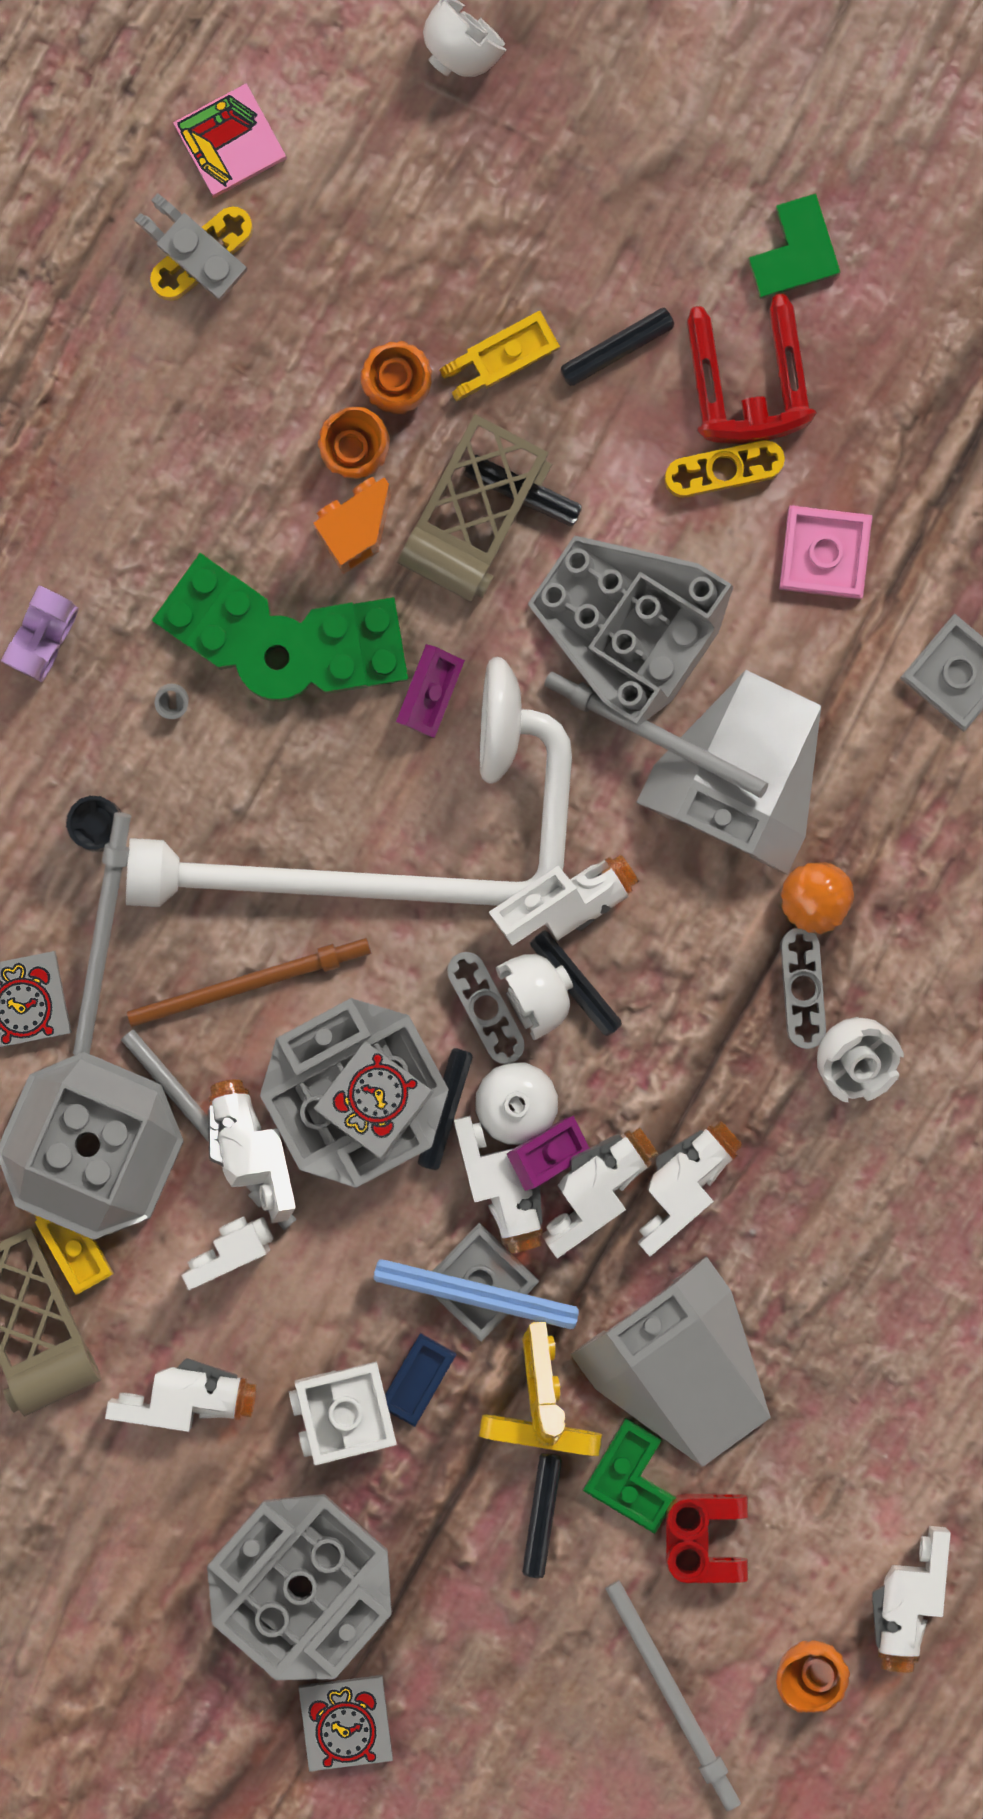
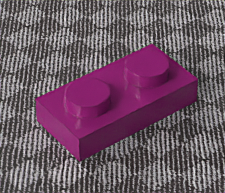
[396,644,465,738]
[506,1115,589,1191]

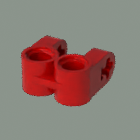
[665,1494,748,1583]

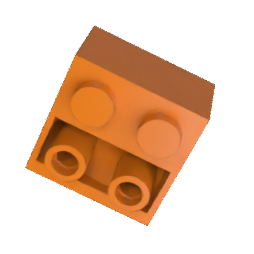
[313,477,391,574]

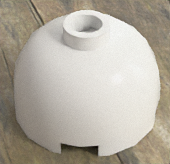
[423,0,506,77]
[496,954,573,1040]
[817,1017,904,1102]
[475,1062,558,1145]

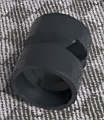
[66,795,123,852]

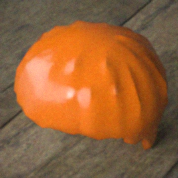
[361,341,433,414]
[318,407,390,479]
[780,862,854,934]
[776,1640,850,1713]

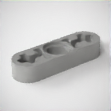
[780,928,826,1049]
[447,952,524,1064]

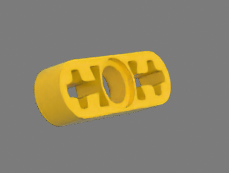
[150,206,253,301]
[664,440,785,498]
[479,1415,602,1456]

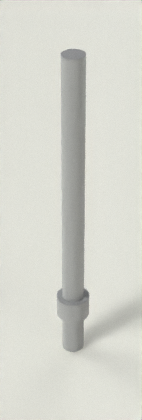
[544,672,768,798]
[73,812,131,1055]
[121,1029,297,1230]
[605,1580,741,1811]

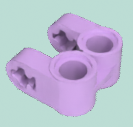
[1,585,79,682]

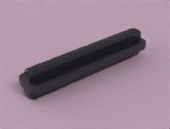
[560,308,675,386]
[464,455,582,526]
[530,931,622,1036]
[418,1048,473,1170]
[522,1453,562,1578]

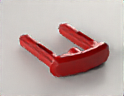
[687,294,817,444]

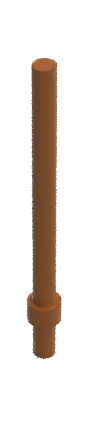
[127,938,371,1027]

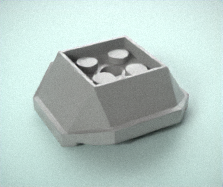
[260,998,449,1188]
[0,1052,184,1240]
[207,1494,392,1680]

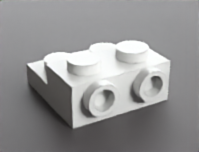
[182,1216,273,1290]
[289,1361,397,1465]

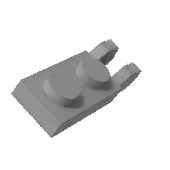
[134,193,248,301]

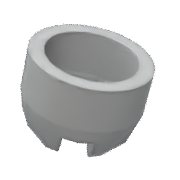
[154,683,189,719]

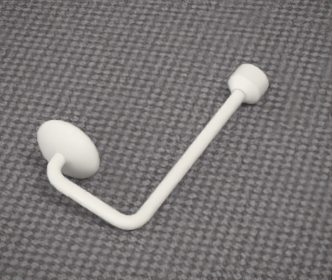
[126,657,572,907]

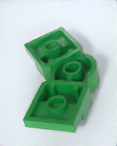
[152,553,409,702]

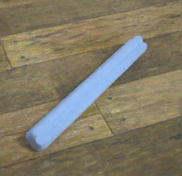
[373,1259,579,1329]

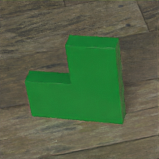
[748,193,841,299]
[582,1417,676,1534]

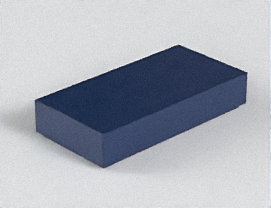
[385,1332,457,1427]

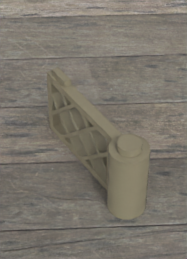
[397,414,553,602]
[0,1228,101,1416]

